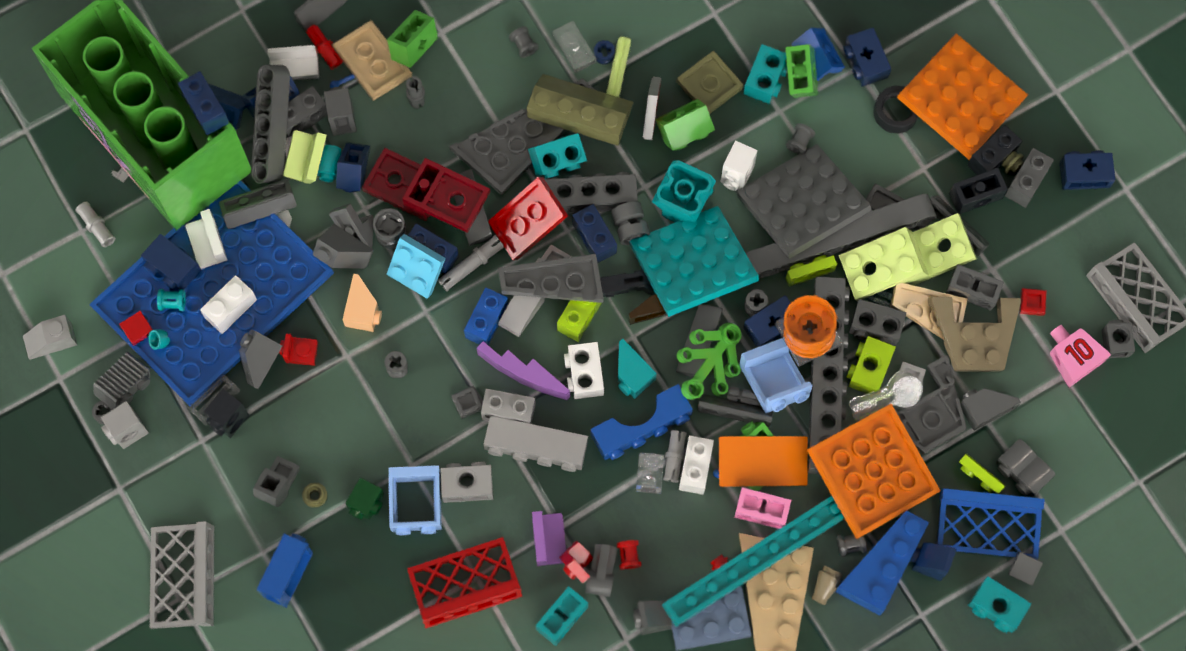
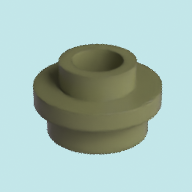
[1002,151,1024,174]
[302,483,328,508]

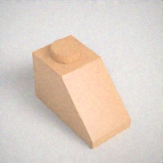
[343,274,382,332]

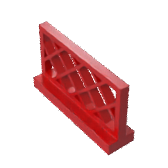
[407,537,523,628]

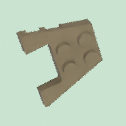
[928,297,1021,372]

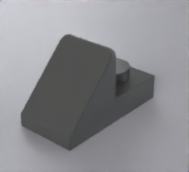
[329,203,373,248]

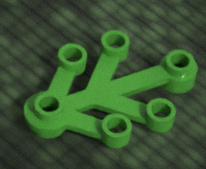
[677,323,741,400]

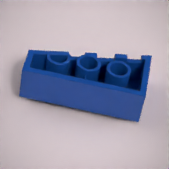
[835,511,929,616]

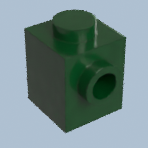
[345,477,384,520]

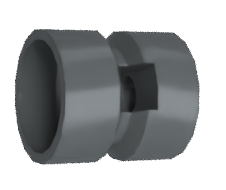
[611,201,650,245]
[373,208,407,249]

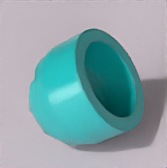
[148,329,170,350]

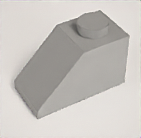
[23,315,77,360]

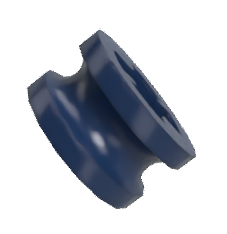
[594,40,615,64]

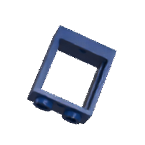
[257,533,313,608]

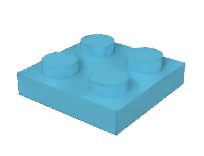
[386,234,446,299]

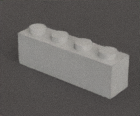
[484,416,588,472]

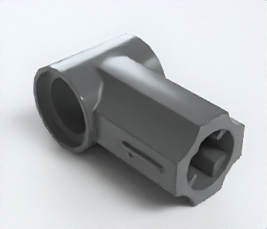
[585,544,617,597]

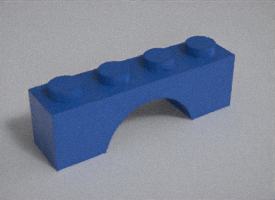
[591,384,693,461]

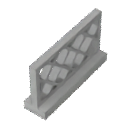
[1086,242,1186,353]
[150,521,214,629]

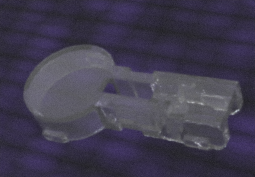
[849,371,923,421]

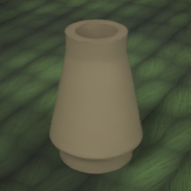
[811,566,843,605]

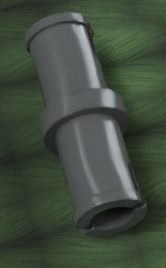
[406,76,425,109]

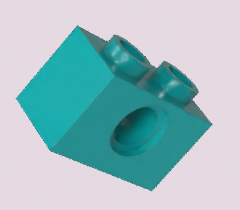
[968,576,1031,633]

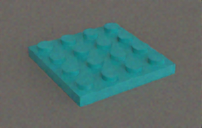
[629,206,759,317]

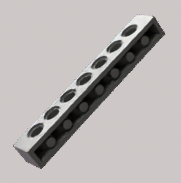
[808,277,850,474]

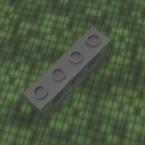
[544,172,638,214]

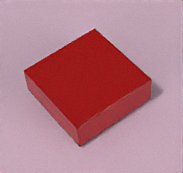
[1019,288,1046,316]
[119,311,153,346]

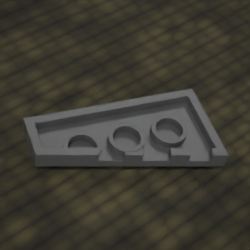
[498,254,604,303]

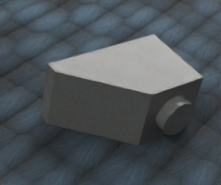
[313,224,374,268]
[239,329,282,389]
[960,388,1021,431]

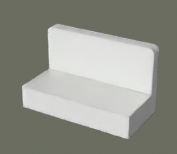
[267,45,319,80]
[186,209,227,269]

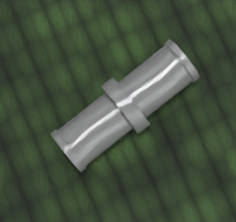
[76,202,116,248]
[663,430,687,483]

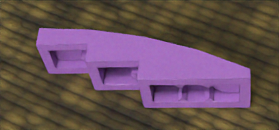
[477,341,570,400]

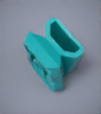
[652,160,716,223]

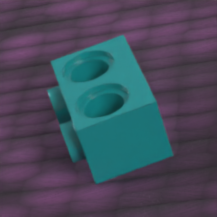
[743,44,788,104]
[528,133,587,179]
[536,586,588,646]

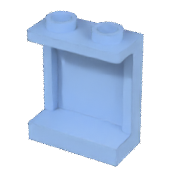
[739,338,812,414]

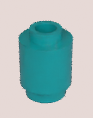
[317,145,342,182]

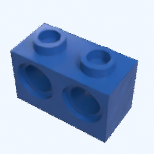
[464,287,509,346]

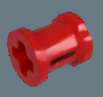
[616,540,642,570]

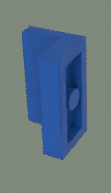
[792,28,845,81]

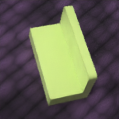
[283,130,327,184]

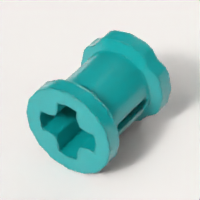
[157,289,186,311]

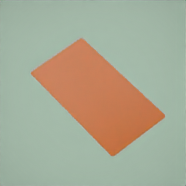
[719,436,808,487]

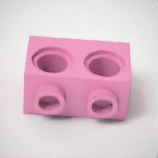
[734,487,791,529]

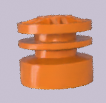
[784,295,837,358]

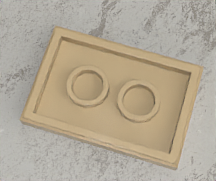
[332,20,412,101]

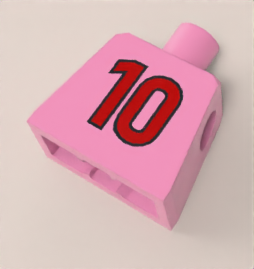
[1050,324,1111,388]

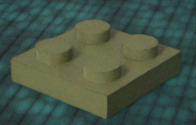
[677,51,744,114]

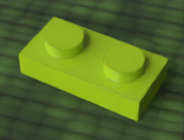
[786,255,837,287]
[959,453,1006,494]

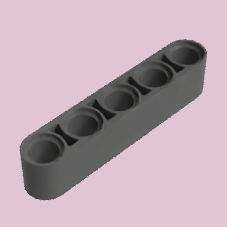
[251,65,290,183]

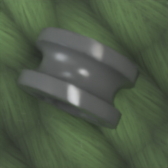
[92,401,113,425]

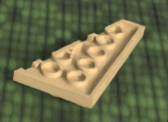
[739,533,814,651]

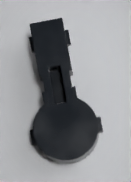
[600,268,656,298]

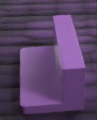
[532,511,566,566]

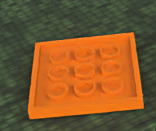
[897,33,1028,160]
[807,403,941,539]

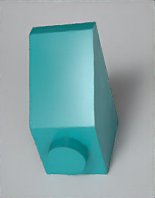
[618,339,657,399]

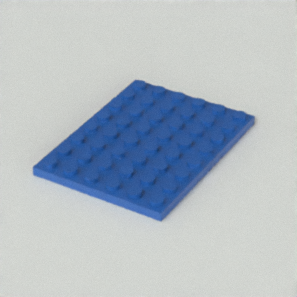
[89,181,334,407]

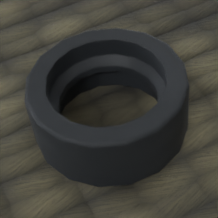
[874,85,919,134]

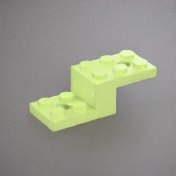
[839,213,977,301]

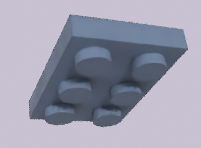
[667,586,751,651]

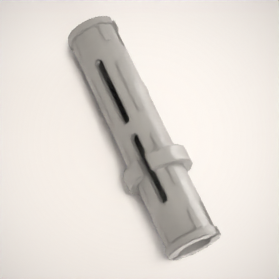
[437,235,504,292]

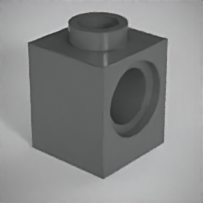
[1101,320,1135,358]

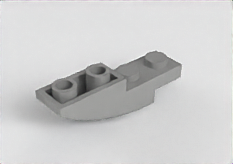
[498,245,572,337]

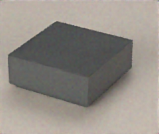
[451,385,482,419]
[1008,551,1043,585]

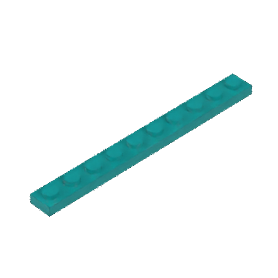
[662,496,845,627]

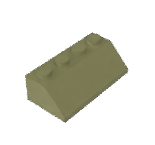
[527,74,633,146]

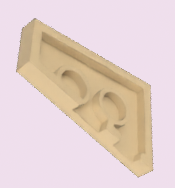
[890,283,967,340]

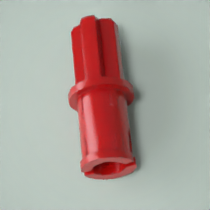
[306,25,343,69]

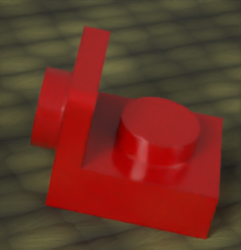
[279,333,318,366]

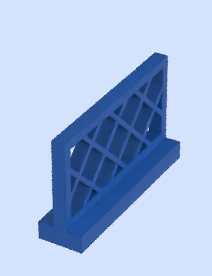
[937,489,1045,560]

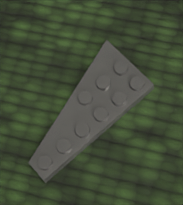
[449,79,595,195]

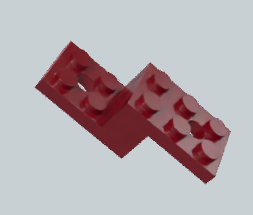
[362,148,490,233]

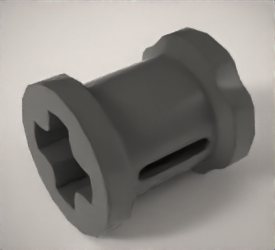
[509,26,539,58]
[786,123,815,155]
[744,289,768,316]
[384,351,408,378]
[836,534,867,557]

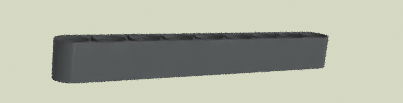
[746,194,937,279]

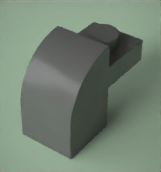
[253,456,300,507]

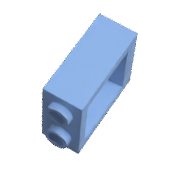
[389,466,442,535]

